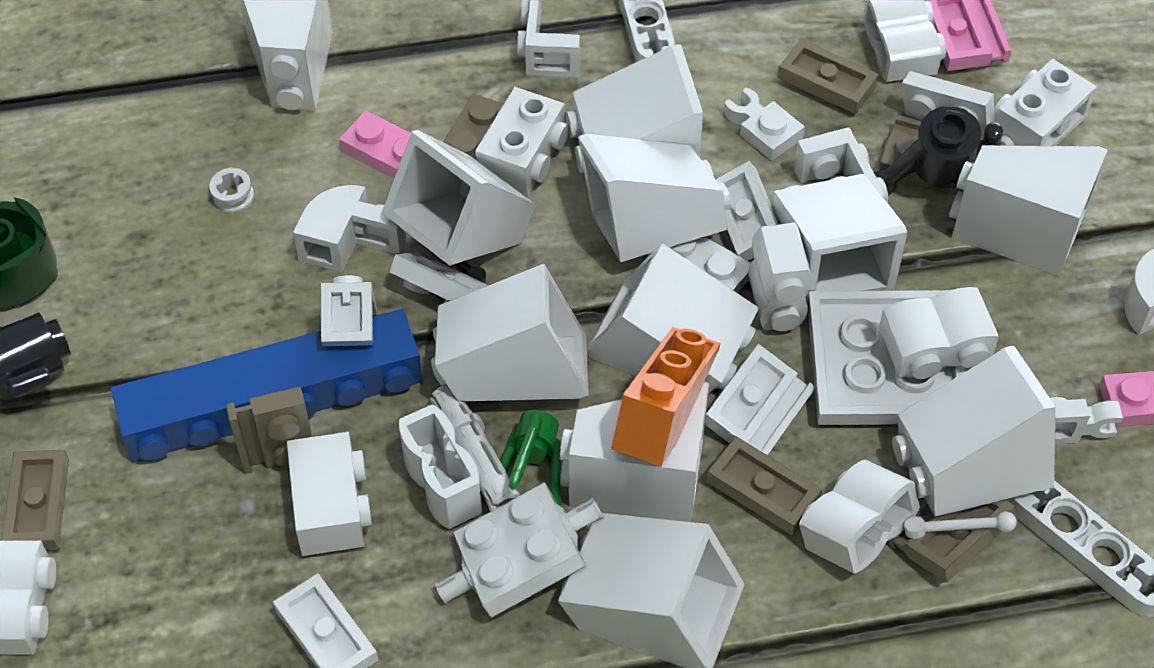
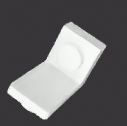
[517,0,580,78]
[794,127,888,203]
[321,275,377,346]

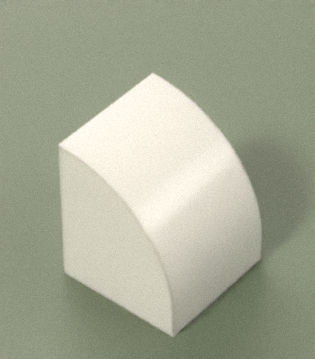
[1124,249,1154,335]

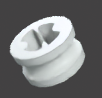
[209,168,254,213]

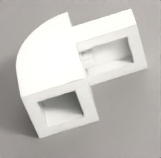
[293,185,406,272]

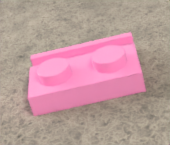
[924,0,1012,71]

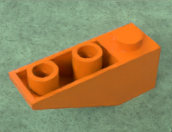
[611,327,721,467]

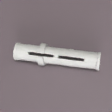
[430,385,520,512]

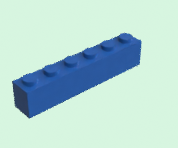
[111,308,423,463]

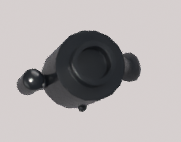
[874,106,1004,196]
[0,312,71,399]

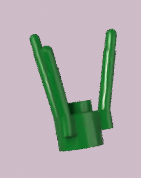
[481,410,562,507]

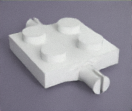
[435,482,604,617]

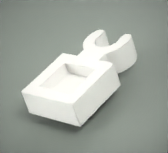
[724,87,805,161]
[1050,397,1123,444]

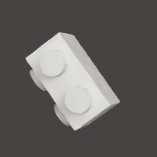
[994,59,1097,146]
[476,87,569,197]
[287,432,372,556]

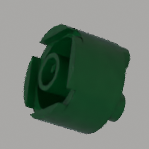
[0,197,58,312]

